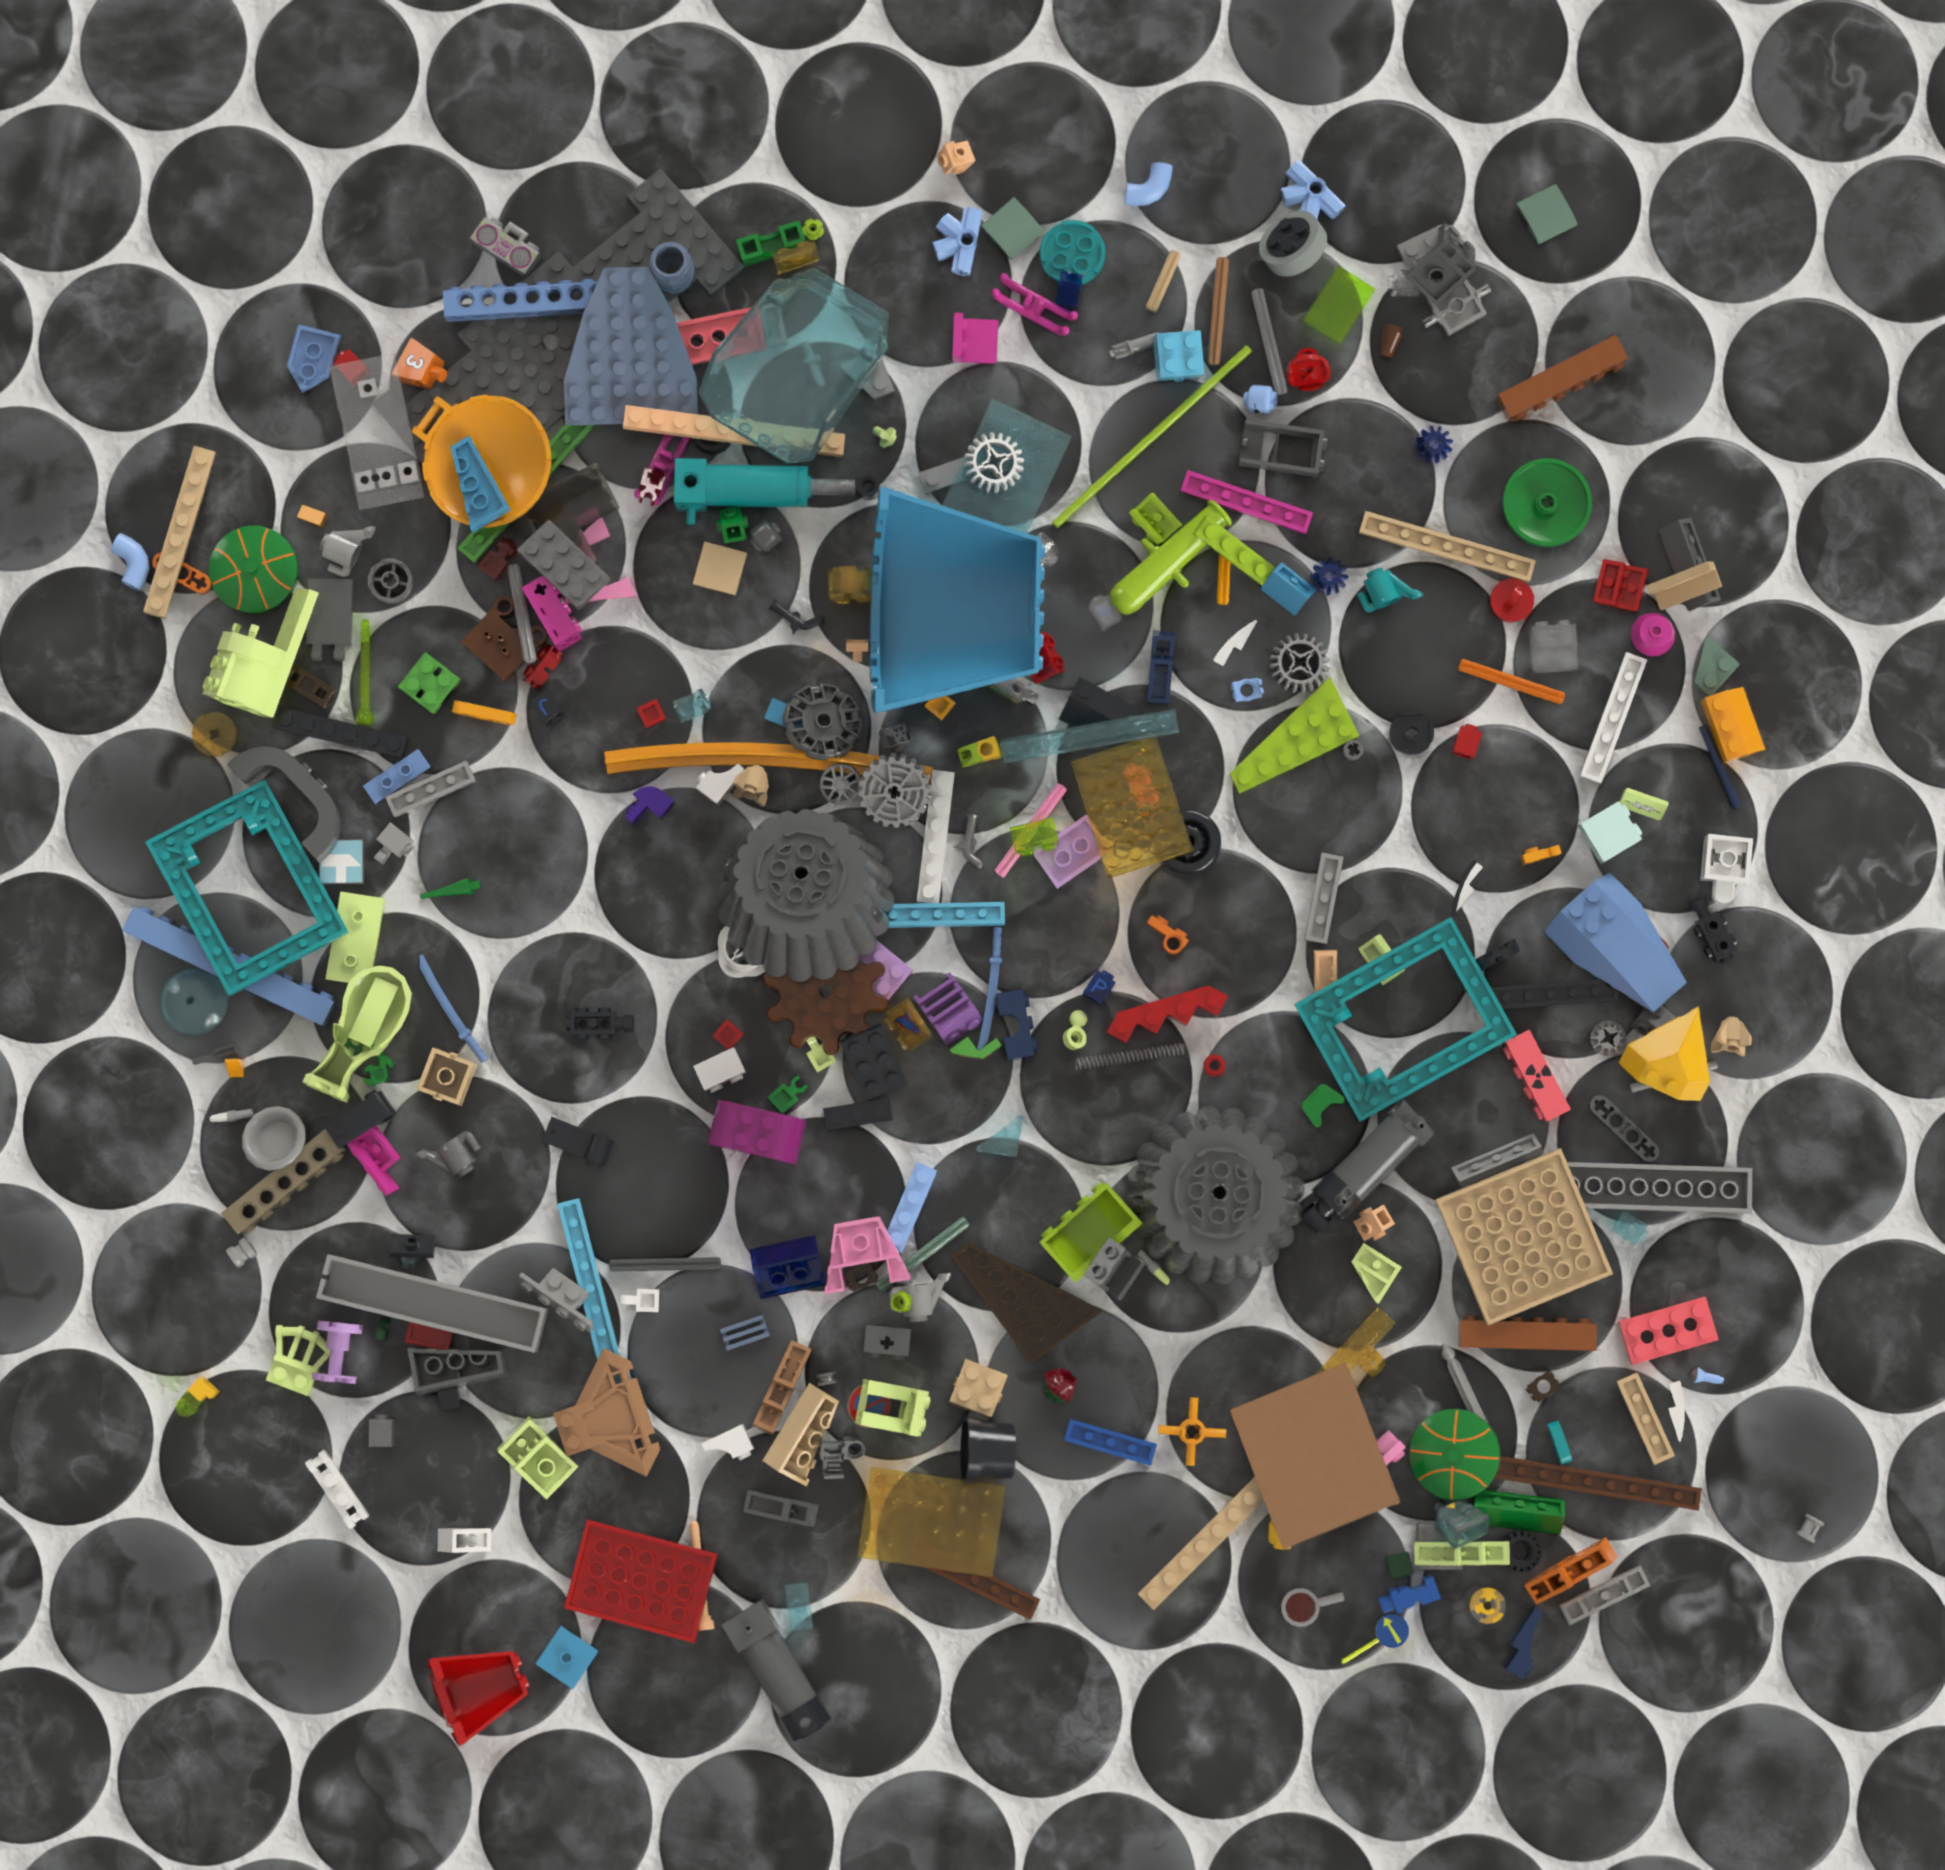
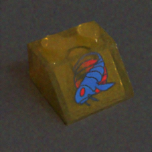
[885,997,933,1052]

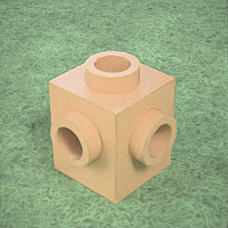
[937,141,975,175]
[1353,1205,1395,1241]

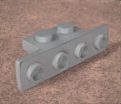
[518,1268,593,1333]

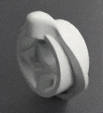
[718,926,766,978]

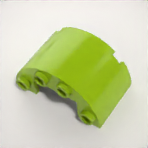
[1039,1182,1142,1283]

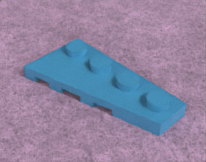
[450,436,511,533]

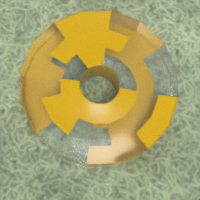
[1469,1587,1506,1624]

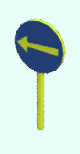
[1341,1614,1409,1664]

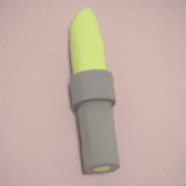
[1136,1250,1170,1285]

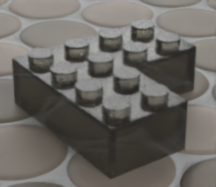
[524,462,620,565]

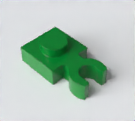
[767,1076,808,1114]

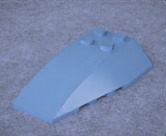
[1544,873,1687,1013]

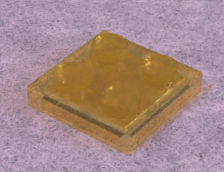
[773,241,819,274]

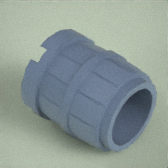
[649,242,695,294]

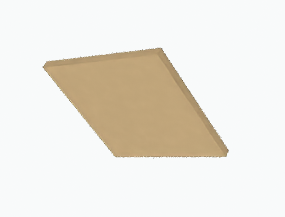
[1435,1148,1613,1326]

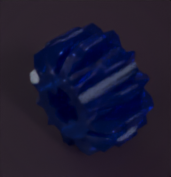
[1415,426,1453,464]
[1310,557,1348,596]

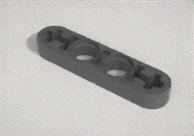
[1588,1095,1659,1162]

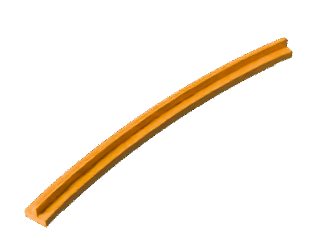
[604,743,933,783]

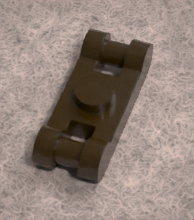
[285,663,339,710]

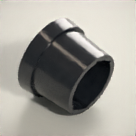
[960,1416,1016,1484]

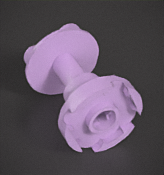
[312,1321,363,1384]

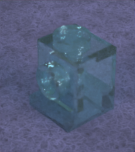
[1611,1211,1648,1245]

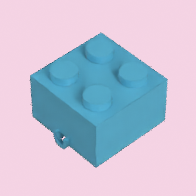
[1153,330,1204,382]

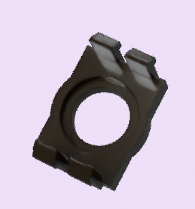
[844,1263,878,1291]
[1525,1370,1561,1403]

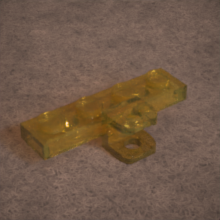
[1317,1307,1396,1377]

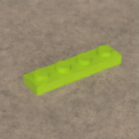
[1192,516,1275,585]

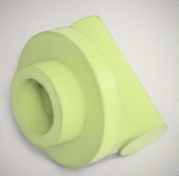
[873,426,897,448]

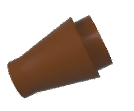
[1380,324,1404,358]

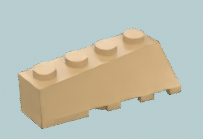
[763,1383,839,1487]

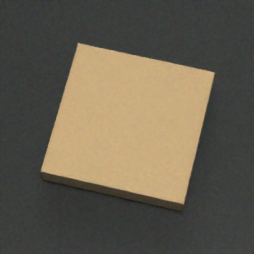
[693,541,747,596]

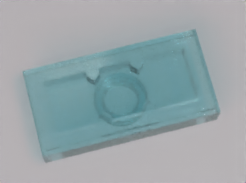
[785,1582,813,1631]

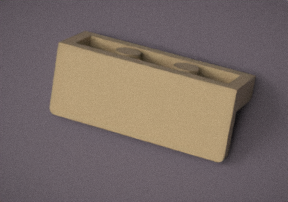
[1646,561,1722,610]

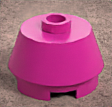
[1631,612,1675,656]

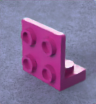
[952,313,998,364]

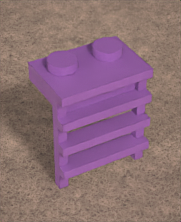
[913,972,983,1046]

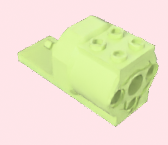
[203,589,319,718]

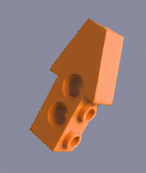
[1524,1537,1618,1605]

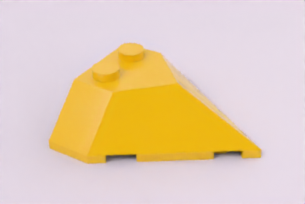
[1619,1006,1710,1101]

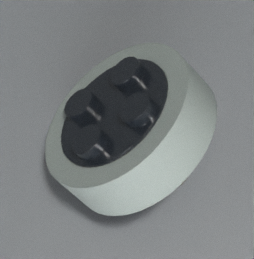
[1259,211,1327,276]

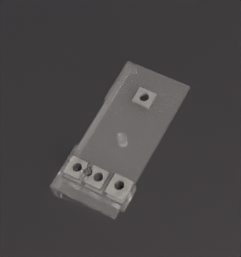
[329,353,425,511]

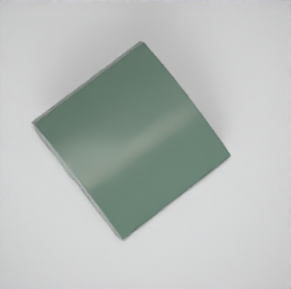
[1517,184,1577,244]
[981,197,1045,260]

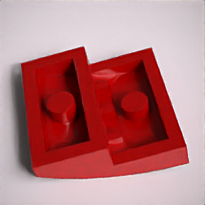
[1593,559,1649,613]

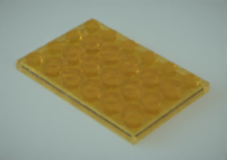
[1071,734,1193,879]
[858,1467,1005,1577]

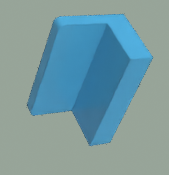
[1261,562,1316,616]

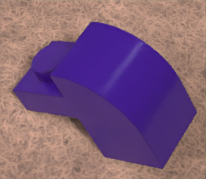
[625,787,676,825]

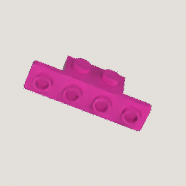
[347,1125,401,1196]

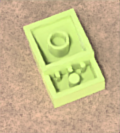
[497,1416,578,1499]

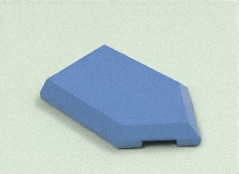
[287,324,341,393]

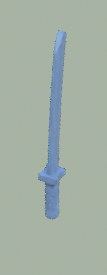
[977,927,1002,1051]
[420,955,488,1063]

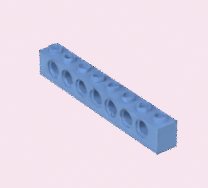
[443,279,598,322]

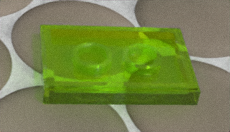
[1303,266,1376,345]

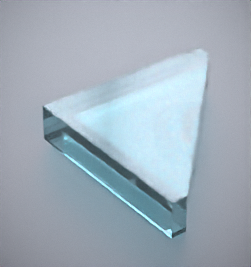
[976,1116,1023,1158]

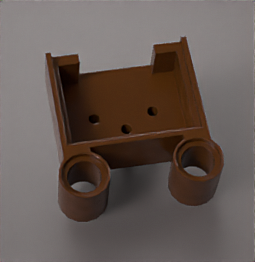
[461,596,548,684]

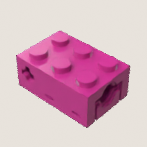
[522,576,583,651]

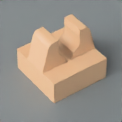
[846,639,869,662]

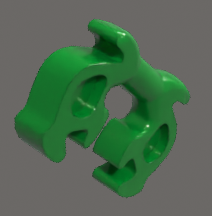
[344,1039,394,1087]

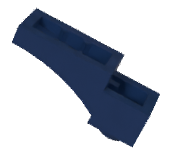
[1147,631,1175,704]
[1504,1605,1544,1679]

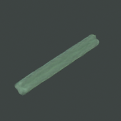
[876,1217,969,1292]

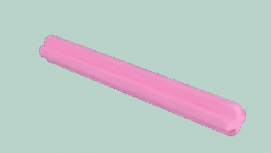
[995,783,1066,878]

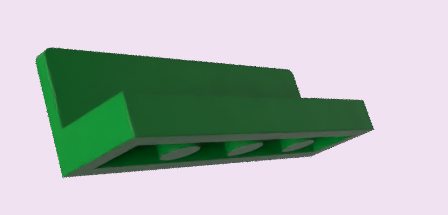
[1471,1490,1565,1534]

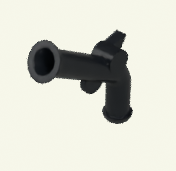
[768,599,824,635]

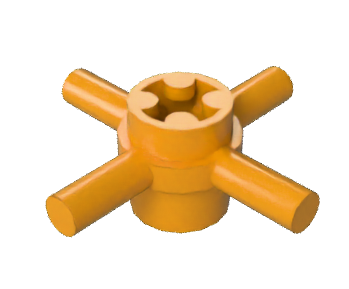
[1158,1397,1226,1466]

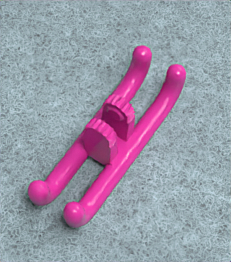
[991,273,1078,336]
[634,434,691,506]

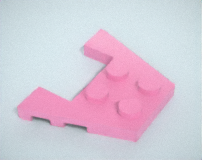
[565,517,636,604]
[825,1216,911,1294]

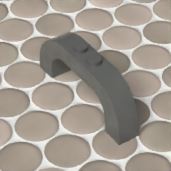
[227,746,341,863]

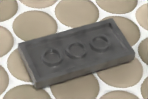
[517,520,611,611]

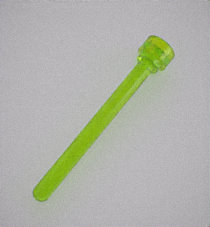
[356,619,374,725]

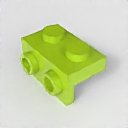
[1129,493,1182,545]

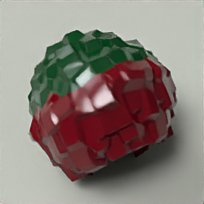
[1042,1367,1078,1403]

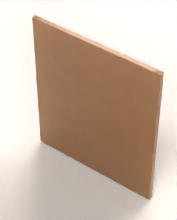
[1230,1362,1400,1549]

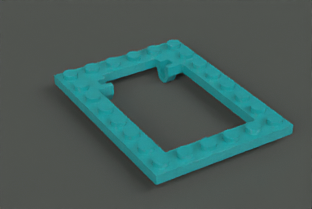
[145,779,349,996]
[1294,917,1517,1122]

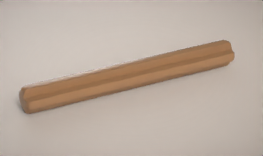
[1207,257,1229,365]

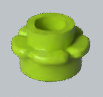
[802,219,824,240]
[890,1291,912,1313]

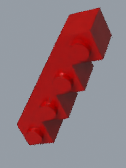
[1106,985,1228,1044]

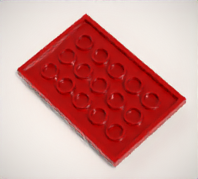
[564,1519,718,1643]

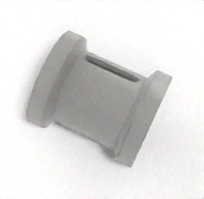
[1796,1514,1825,1543]

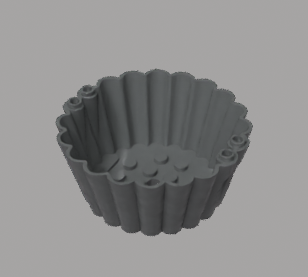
[717,809,895,982]
[1126,1106,1305,1285]

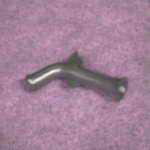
[953,814,984,870]

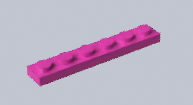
[1180,470,1313,535]

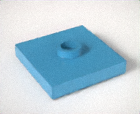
[536,1625,599,1689]

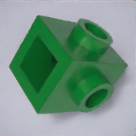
[716,507,749,543]

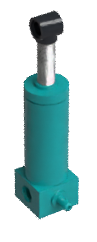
[674,458,880,525]

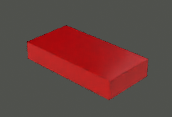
[405,1322,454,1350]

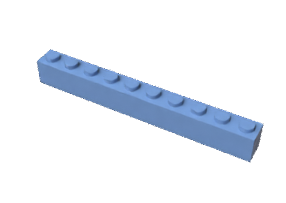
[122,906,337,1027]

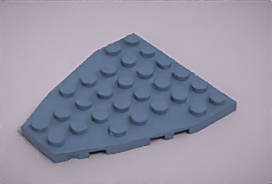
[563,267,698,426]

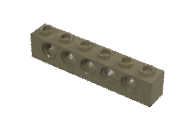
[221,1129,346,1235]

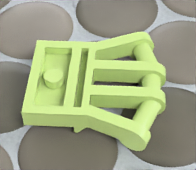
[266,1325,330,1396]

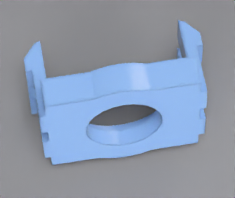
[1231,678,1264,703]

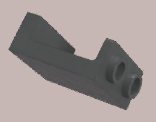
[1084,1238,1146,1301]

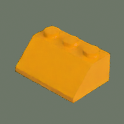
[1701,687,1765,764]

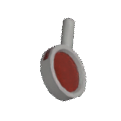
[1281,1588,1345,1627]

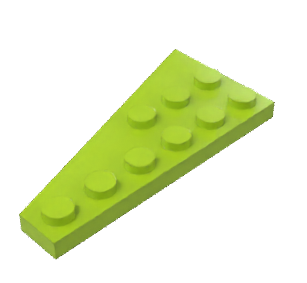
[1229,677,1359,794]

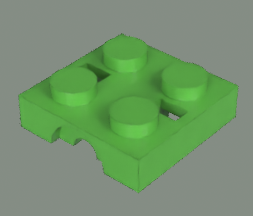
[398,652,461,715]

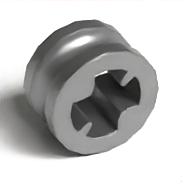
[1343,740,1364,761]
[816,1371,838,1386]

